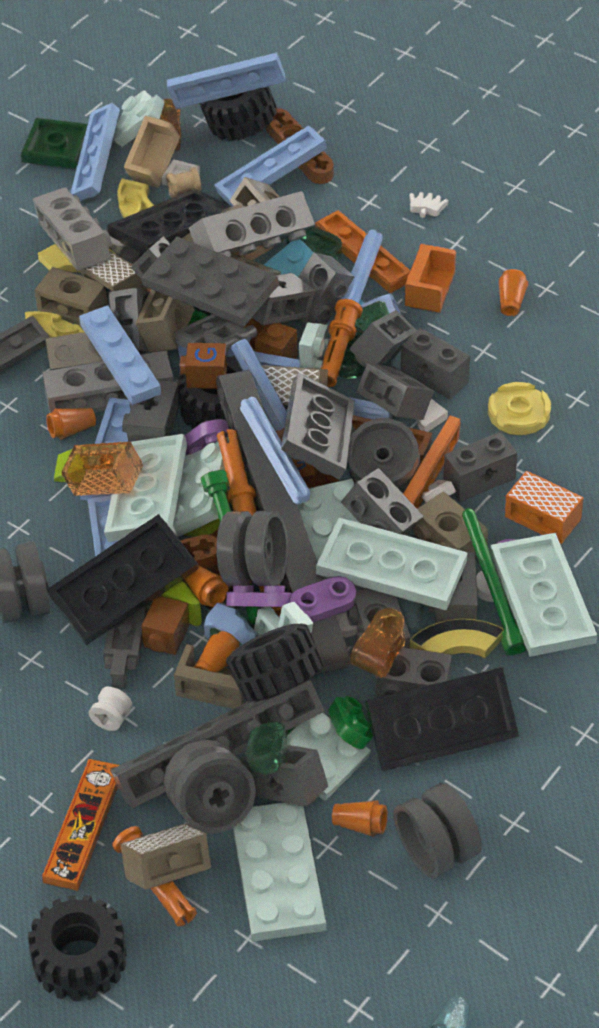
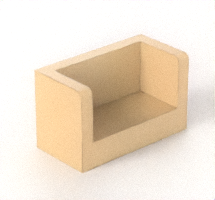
[123,115,180,188]

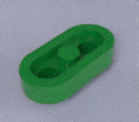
[328,696,373,749]

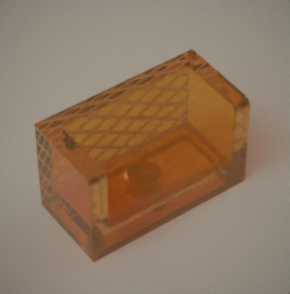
[61,442,143,496]

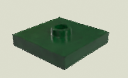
[21,118,88,169]

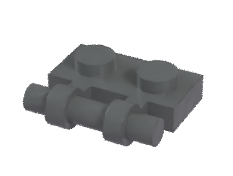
[174,314,257,353]

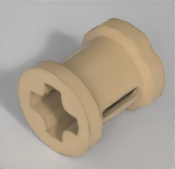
[166,167,202,198]

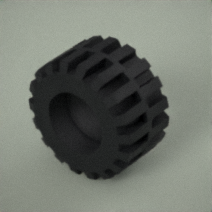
[199,86,277,141]
[178,355,242,430]
[226,623,324,701]
[28,895,127,1001]

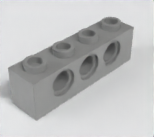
[33,187,112,271]
[189,191,315,257]
[42,350,173,413]

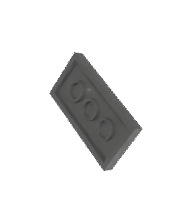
[141,237,279,326]
[281,372,355,479]

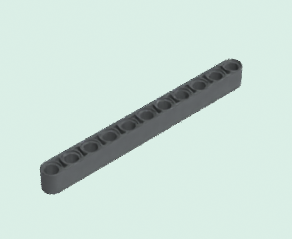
[216,370,349,675]

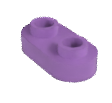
[185,419,229,455]
[290,576,356,623]
[226,585,292,607]

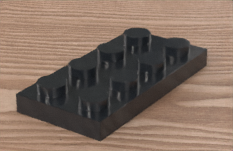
[107,189,231,254]
[47,514,199,646]
[365,667,519,771]

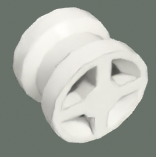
[89,687,132,731]

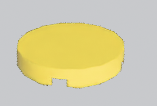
[488,382,551,435]

